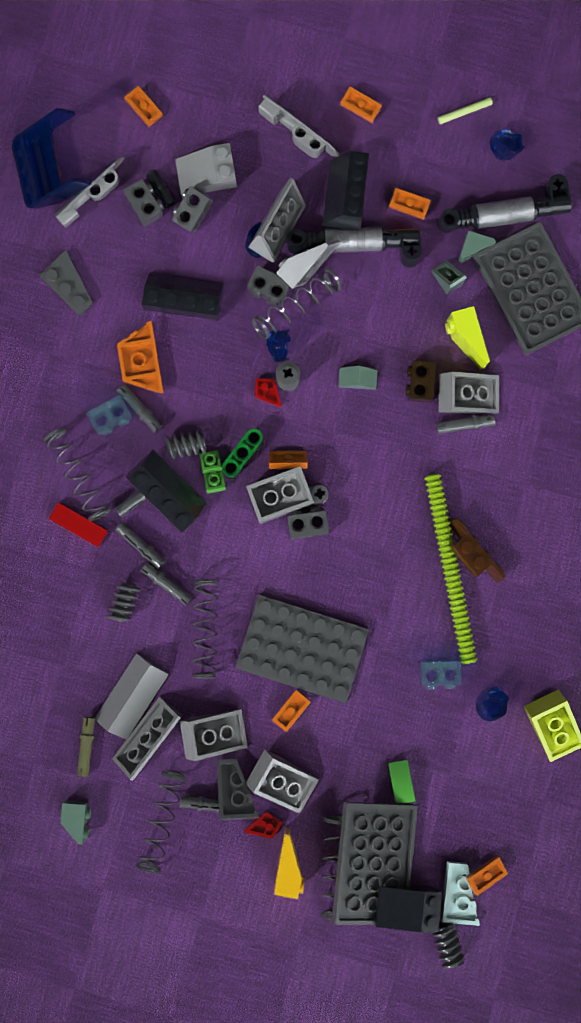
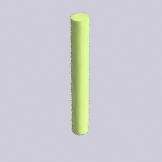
[438,97,492,124]

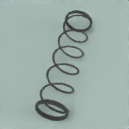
[252,269,341,339]
[44,427,111,522]
[192,580,219,678]
[136,770,186,874]
[321,816,342,920]

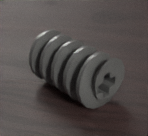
[276,361,300,391]
[165,430,207,459]
[106,580,141,623]
[432,923,464,968]

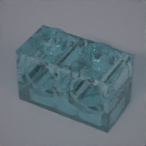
[86,395,133,436]
[420,660,461,690]

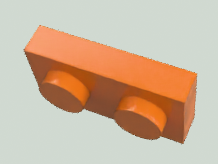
[124,86,163,127]
[340,87,382,123]
[389,188,431,220]
[269,451,307,469]
[271,690,311,733]
[465,856,508,896]

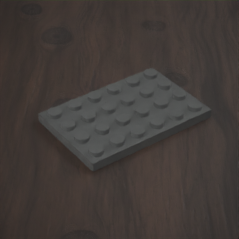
[473,221,581,356]
[236,595,369,703]
[332,802,418,925]

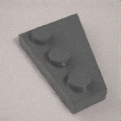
[39,250,93,317]
[217,759,259,821]

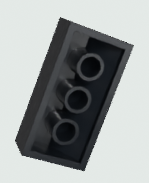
[322,151,369,230]
[142,272,224,321]
[126,449,206,533]

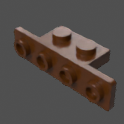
[449,518,506,583]

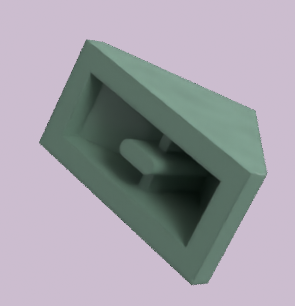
[458,231,496,264]
[431,261,466,295]
[338,366,378,390]

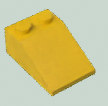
[274,827,305,899]

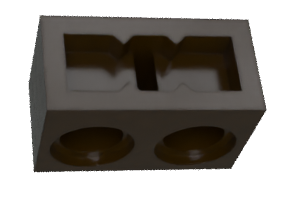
[405,360,436,403]

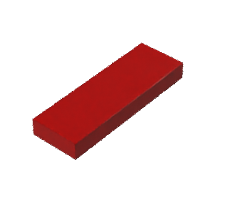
[49,503,108,548]

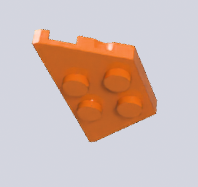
[117,321,164,394]

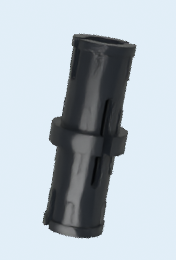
[146,169,176,208]

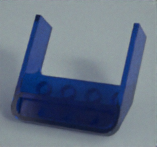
[12,108,92,209]

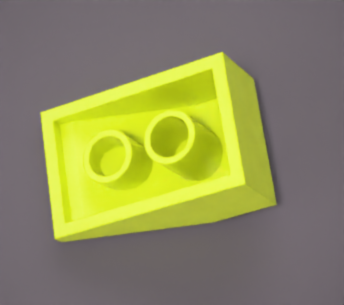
[445,306,490,370]
[524,690,581,762]

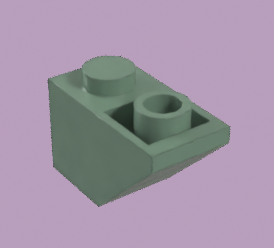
[60,800,91,845]

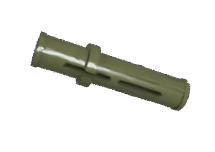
[77,716,96,777]

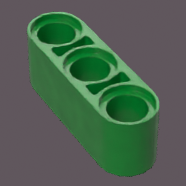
[222,429,263,478]

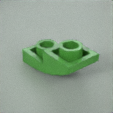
[200,450,226,494]
[389,760,416,804]

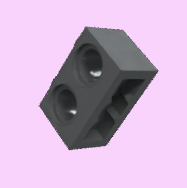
[123,179,164,227]
[172,186,214,232]
[247,265,291,307]
[287,508,329,540]

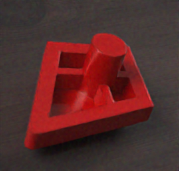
[255,378,282,408]
[244,811,283,839]

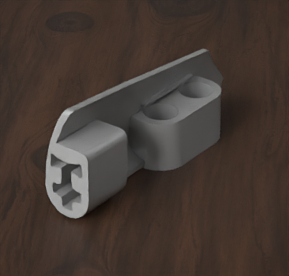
[258,94,339,158]
[54,156,125,228]

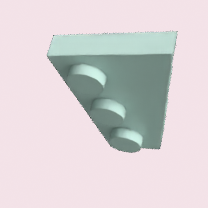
[440,861,480,926]

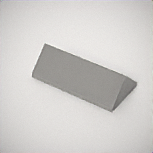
[249,178,306,262]
[95,653,169,740]
[112,697,183,781]

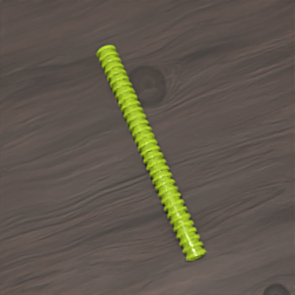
[424,474,478,664]

